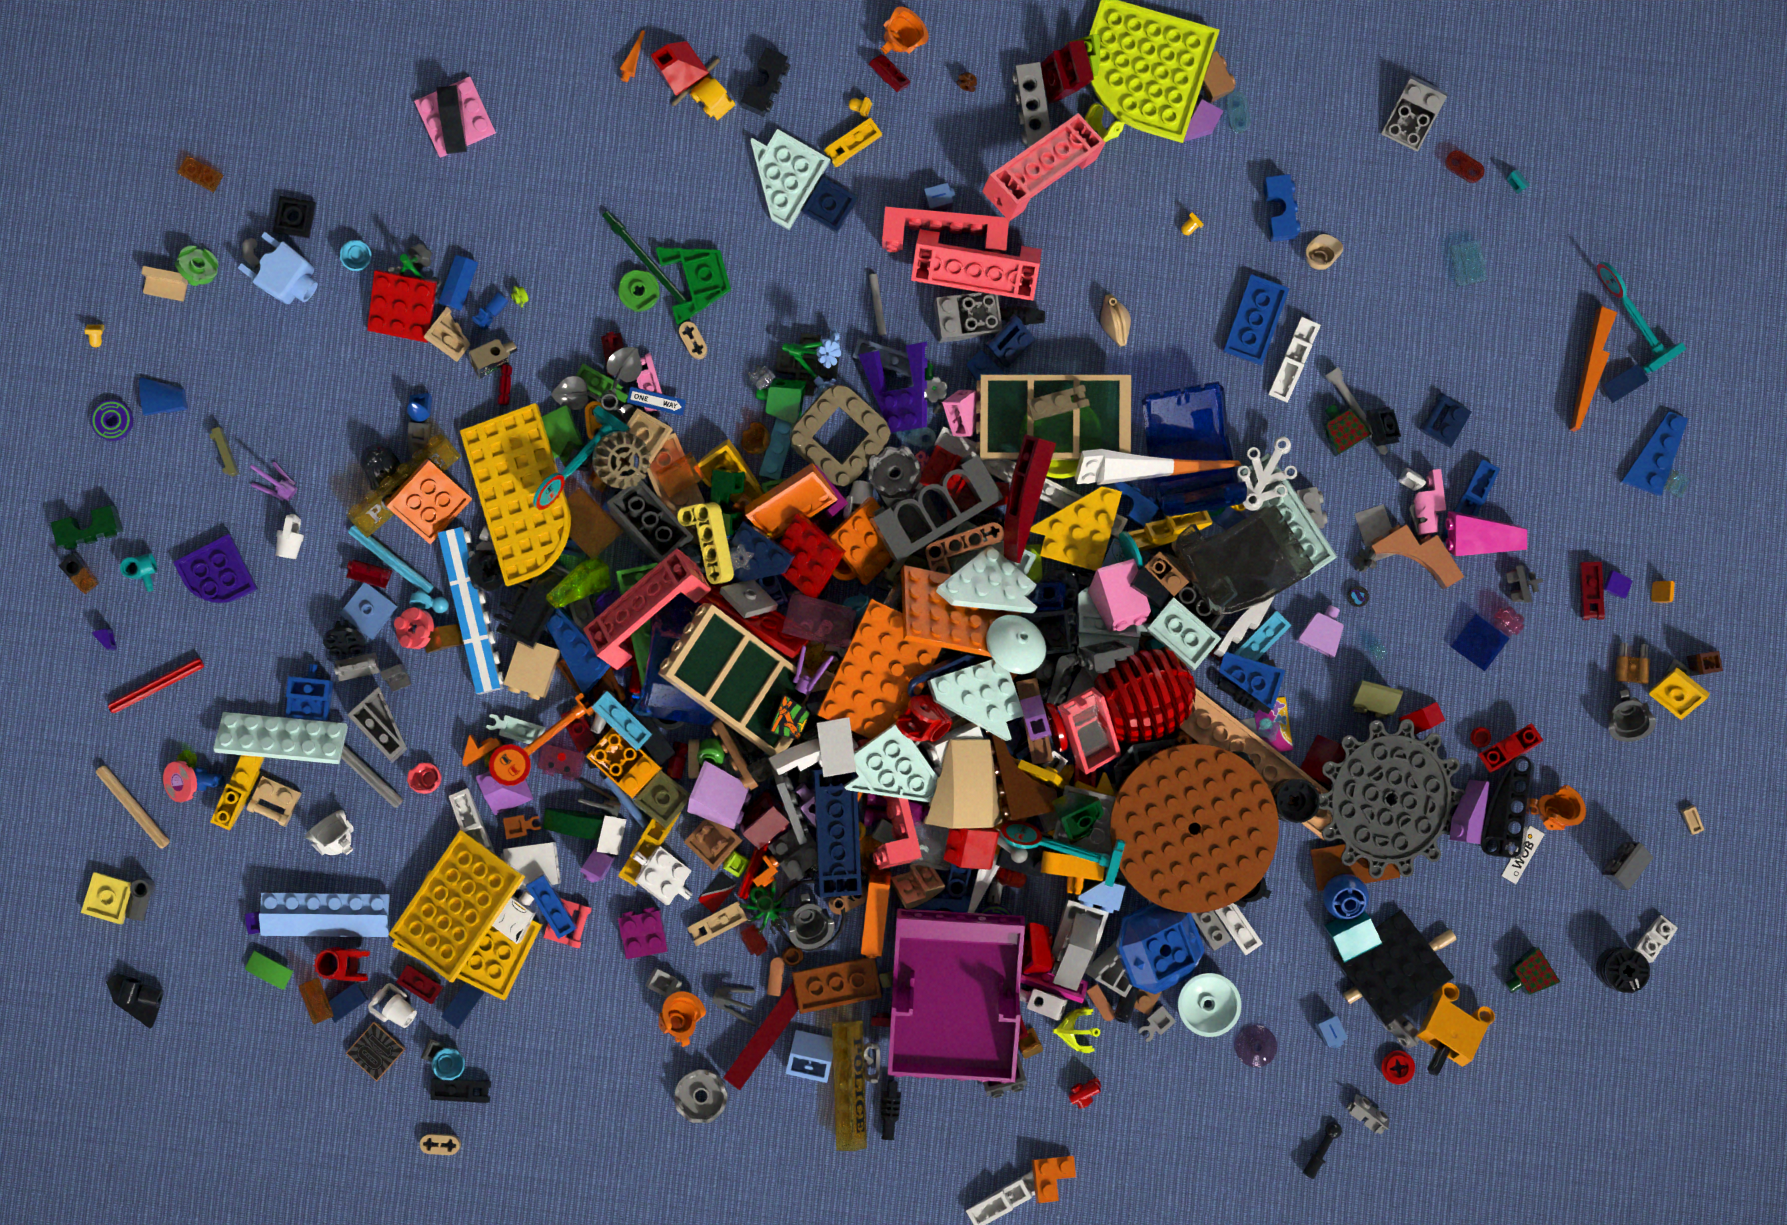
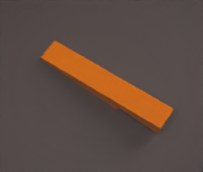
[1570,306,1617,432]

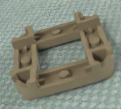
[789,385,891,486]

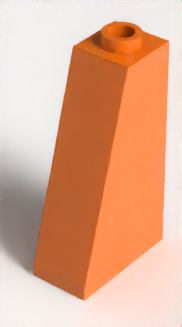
[861,869,891,958]

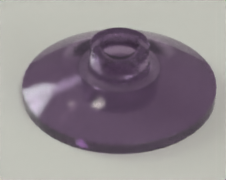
[1235,1025,1277,1068]

